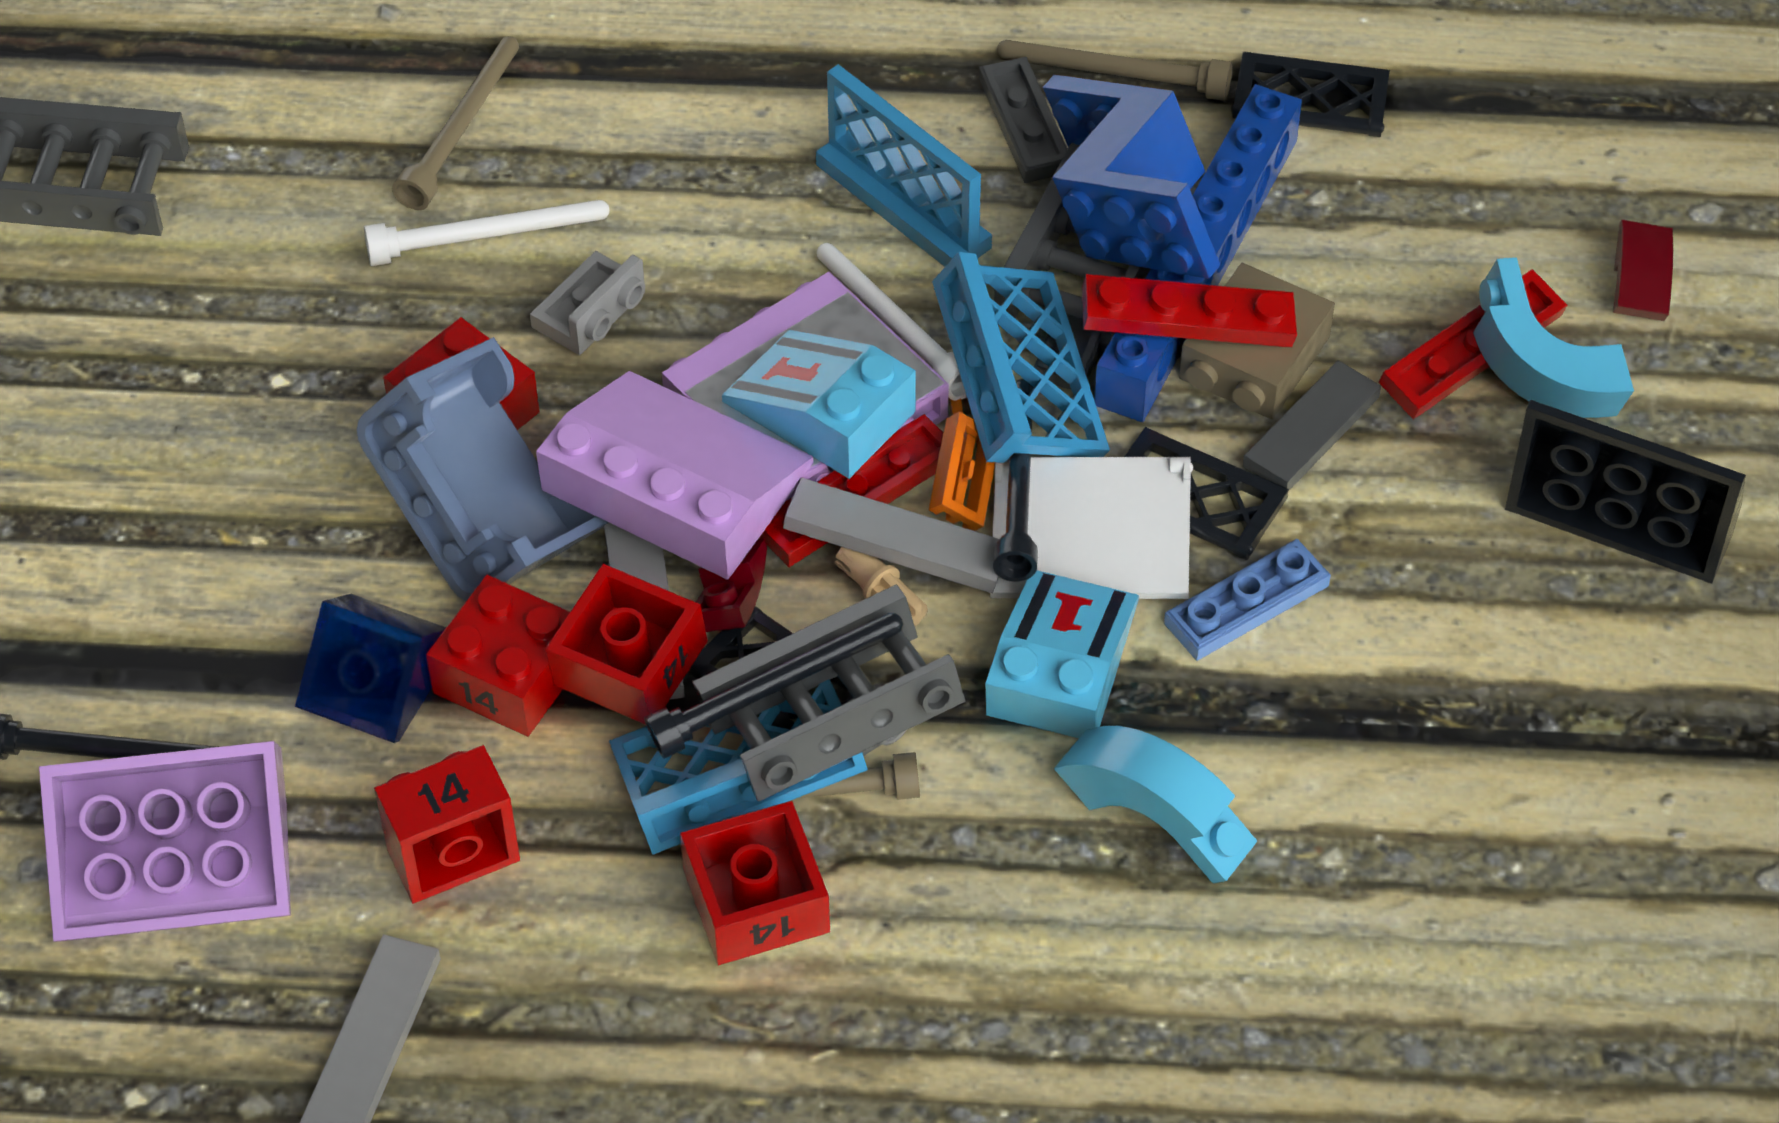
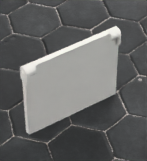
[990,457,1193,599]

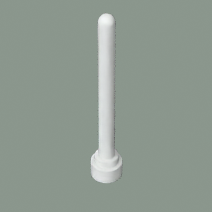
[364,200,610,266]
[817,243,967,401]

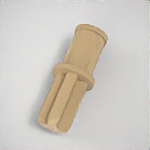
[835,547,928,627]

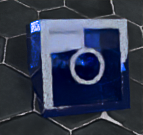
[295,594,447,743]

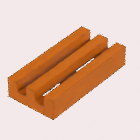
[928,411,996,531]

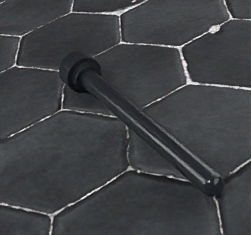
[993,379,1038,582]
[644,613,903,759]
[0,714,219,760]

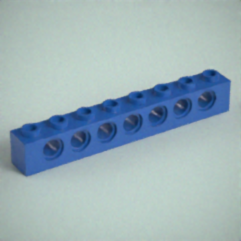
[1095,84,1302,423]

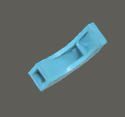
[1473,257,1634,418]
[1054,726,1257,883]

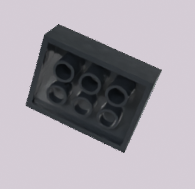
[1505,400,1746,584]

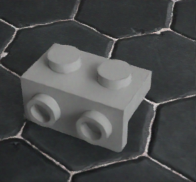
[530,251,645,356]

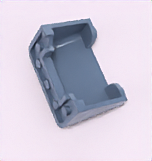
[357,337,609,601]

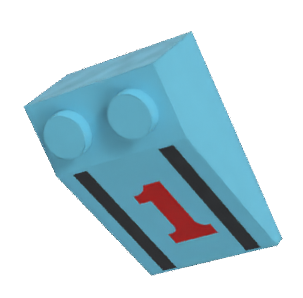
[722,330,916,479]
[985,570,1139,738]

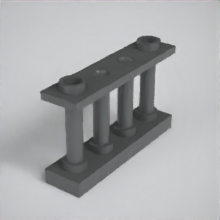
[0,97,189,236]
[994,143,1151,353]
[693,584,966,802]

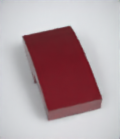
[1613,220,1673,321]
[696,539,767,632]

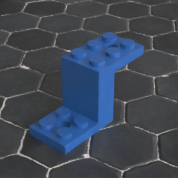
[1043,75,1221,279]

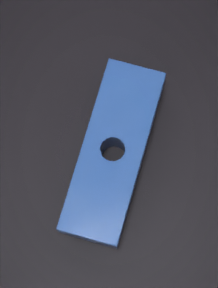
[1164,539,1331,661]

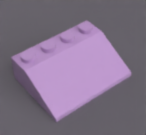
[536,371,814,580]
[39,741,291,942]

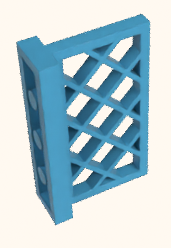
[816,64,992,267]
[932,252,1110,463]
[609,679,868,855]

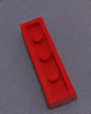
[1378,269,1568,420]
[1082,274,1297,348]
[759,414,944,568]

